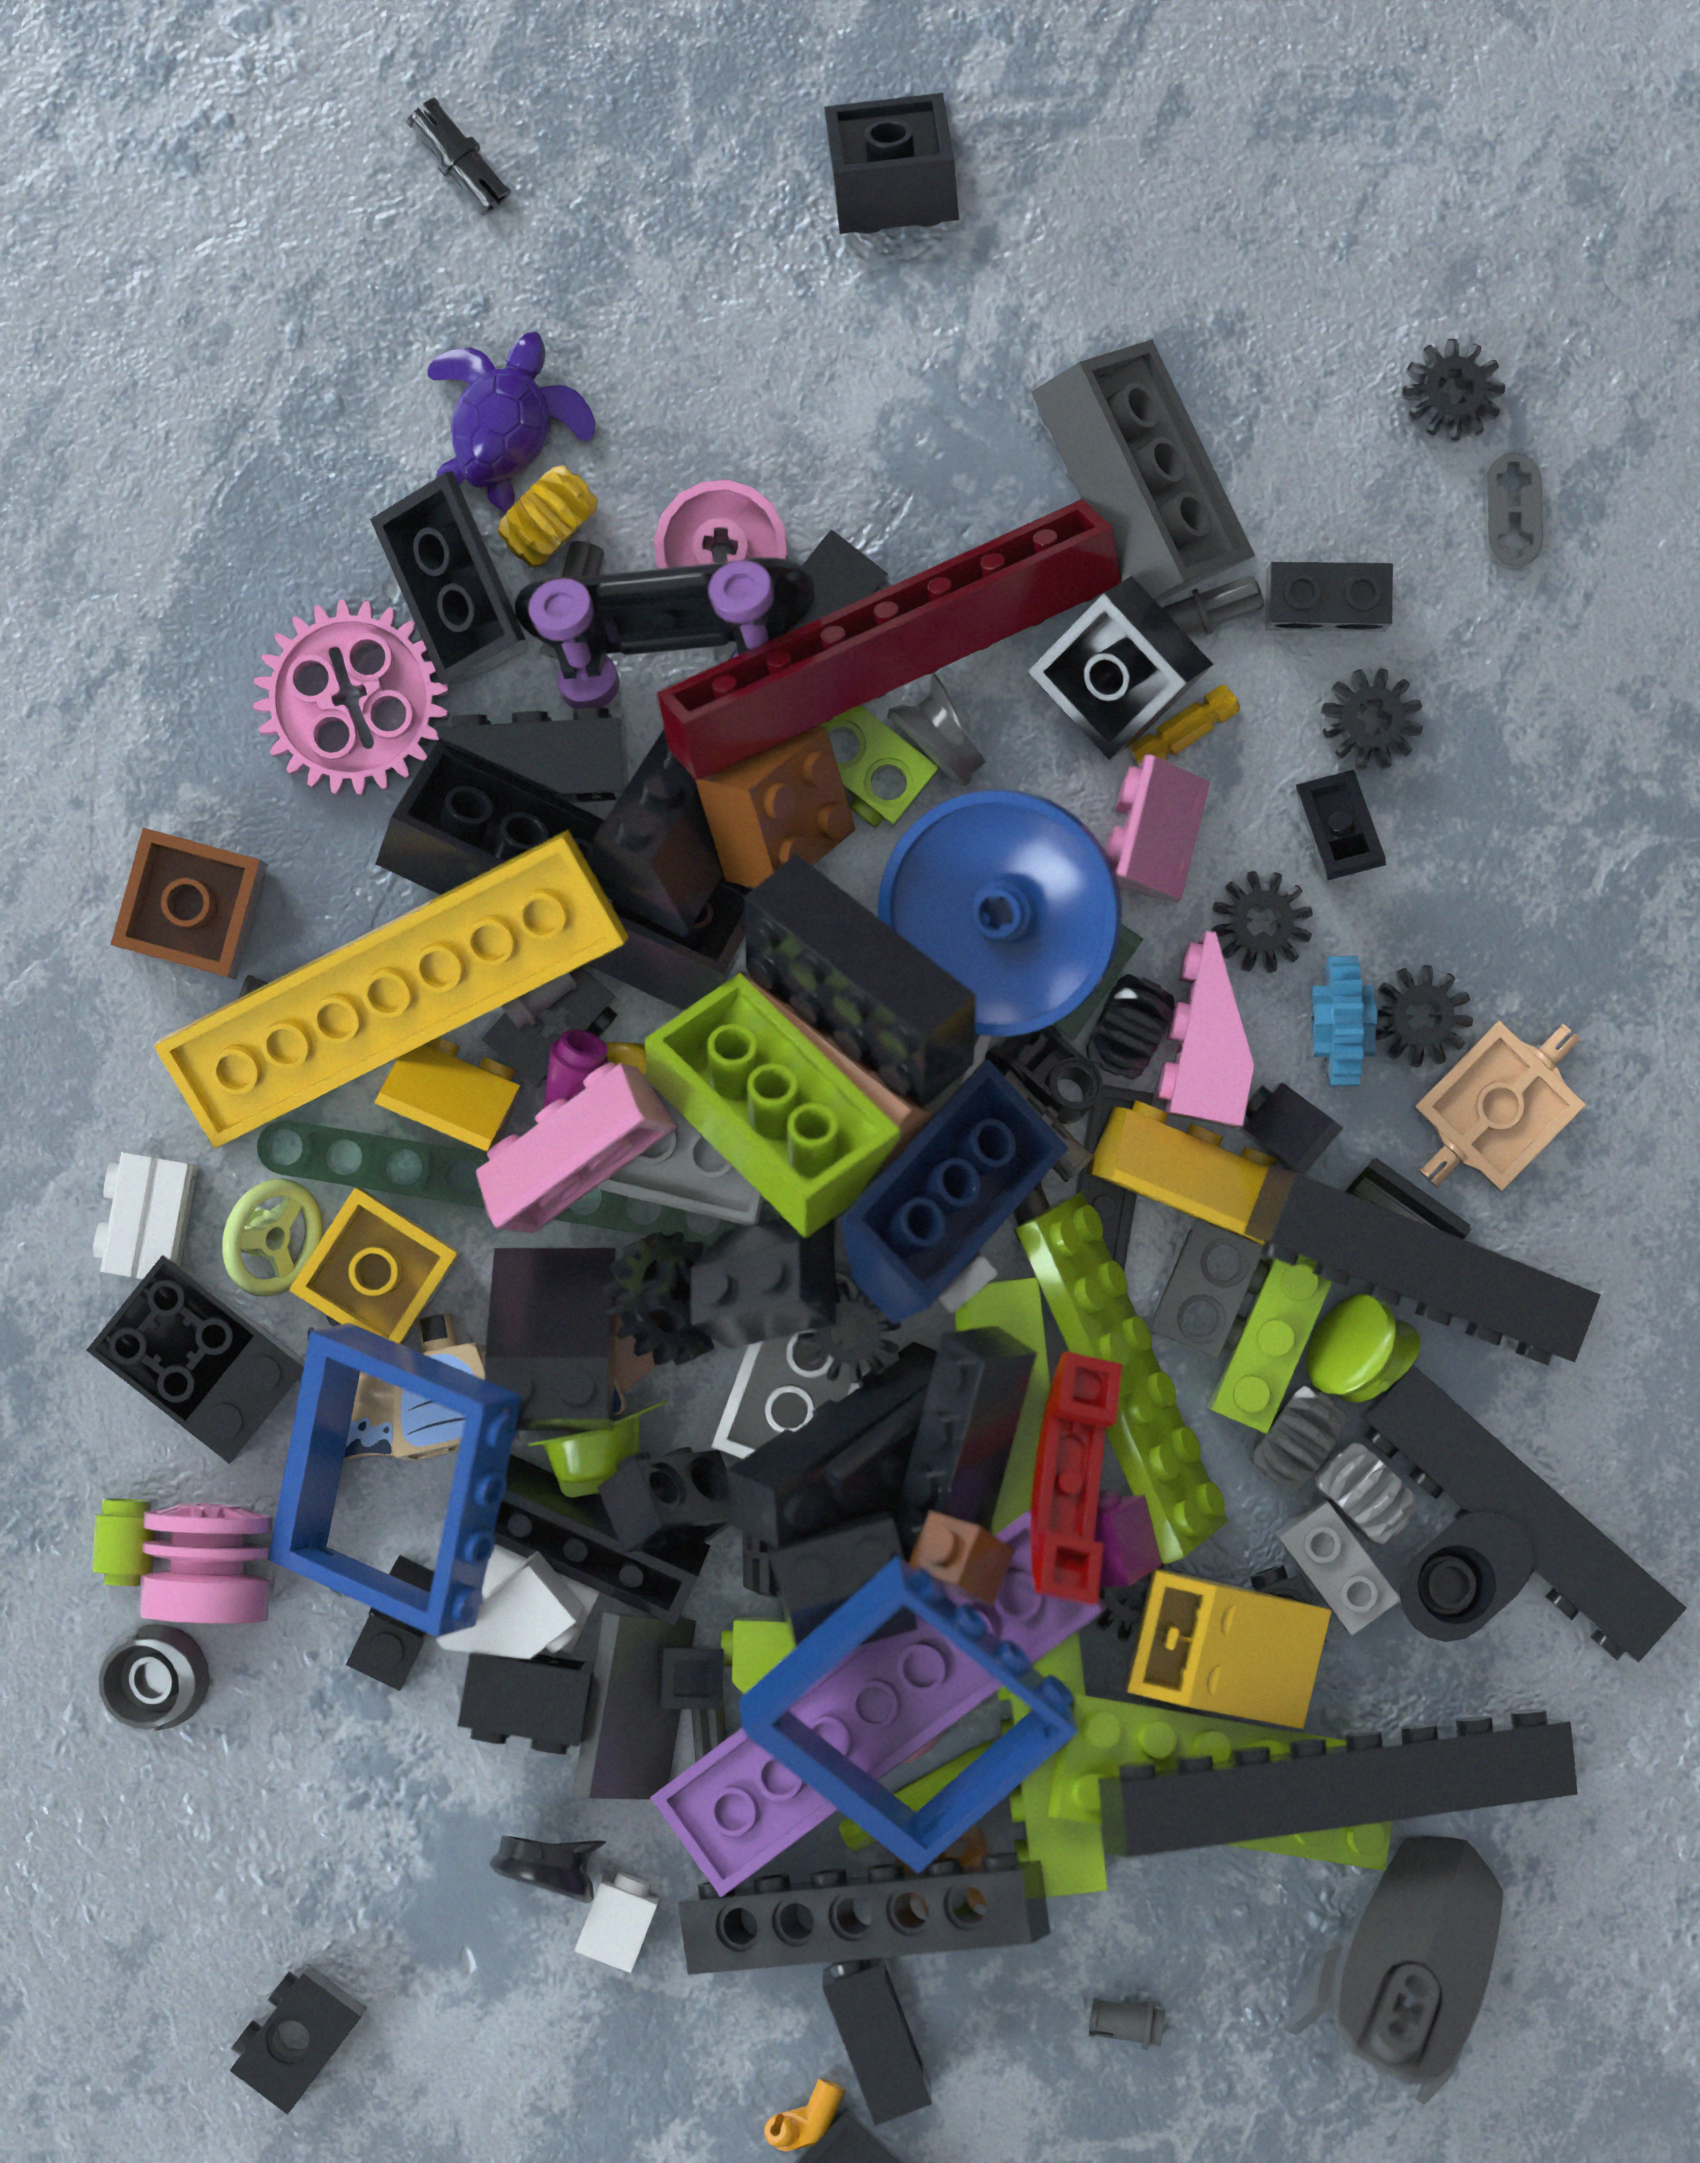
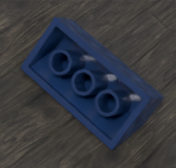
[840,1059,1069,1325]

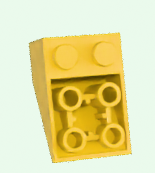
[1124,1568,1332,1729]

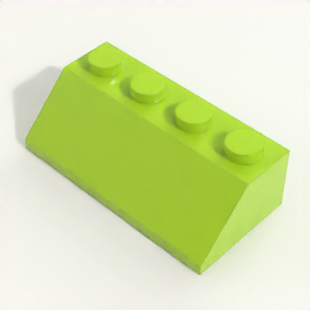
[645,973,901,1238]

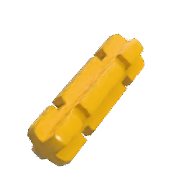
[1130,685,1240,766]

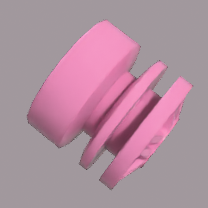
[140,1503,273,1623]

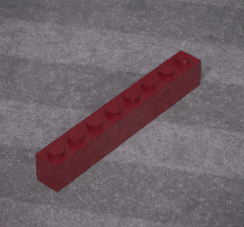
[656,499,1121,781]

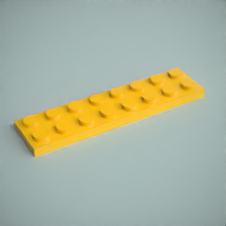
[154,831,629,1149]

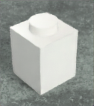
[574,1872,660,1973]

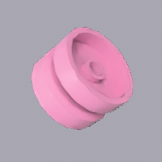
[654,480,788,569]

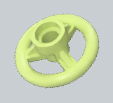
[222,1179,323,1297]

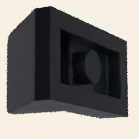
[1296,769,1386,881]
[346,1554,435,1691]

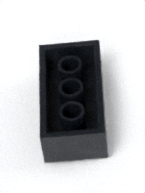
[744,854,977,1108]

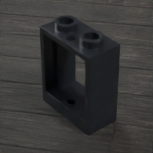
[822,1958,933,2126]

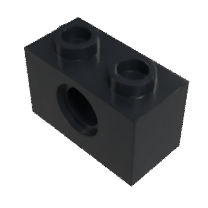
[229,1964,367,2115]

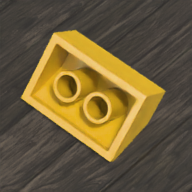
[1086,1100,1278,1245]

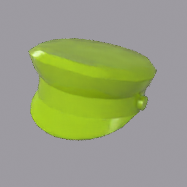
[1306,1294,1421,1403]

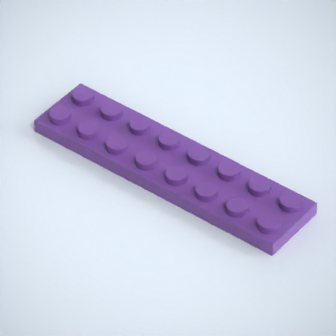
[650,1510,1107,1897]

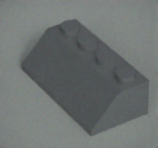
[1031,340,1255,601]

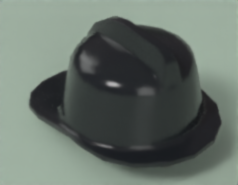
[1399,1511,1534,1642]

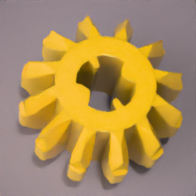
[497,465,598,568]

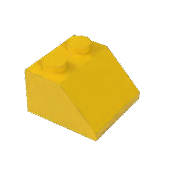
[375,1037,524,1152]

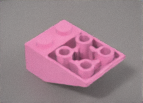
[1105,754,1210,903]
[1155,931,1255,1128]

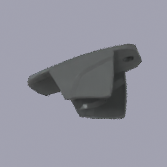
[1286,1837,1503,2105]

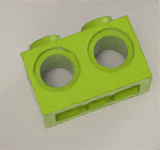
[819,705,939,828]

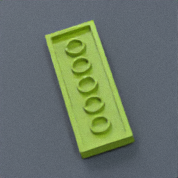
[1015,1191,1228,1565]
[1047,1694,1393,1871]

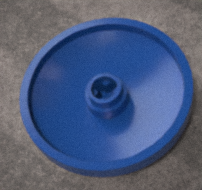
[878,789,1122,1036]

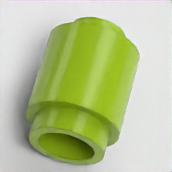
[92,1498,155,1586]

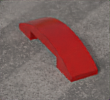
[1030,1351,1122,1606]

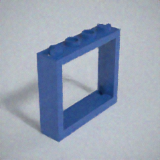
[268,1323,521,1637]
[738,1555,1078,1873]

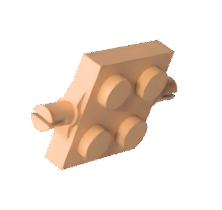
[1413,1020,1586,1191]

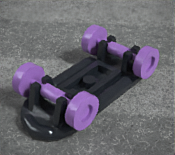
[515,557,814,709]

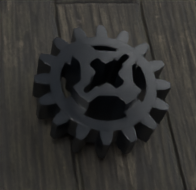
[604,1231,715,1366]

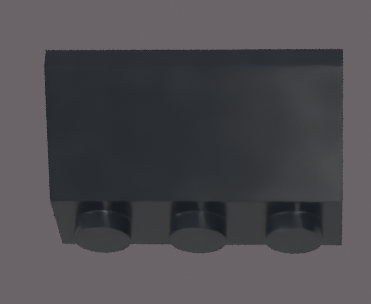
[370,471,529,685]
[585,729,724,938]

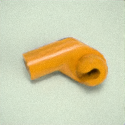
[764,2077,846,2152]

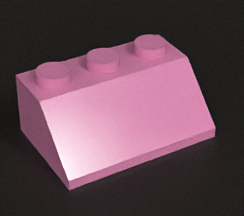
[475,1062,678,1233]

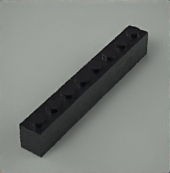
[1098,1709,1578,1858]

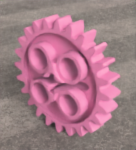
[253,599,450,796]

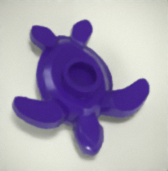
[427,331,595,513]

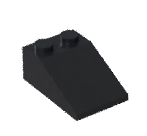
[484,1248,617,1431]

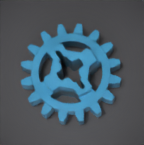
[1310,956,1377,1087]

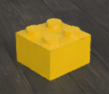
[289,1187,463,1345]

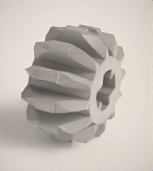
[1314,1442,1418,1544]

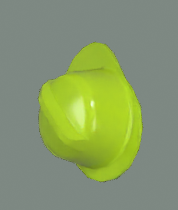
[528,1400,668,1498]

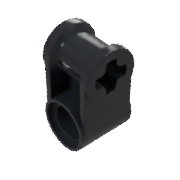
[985,1024,1103,1124]

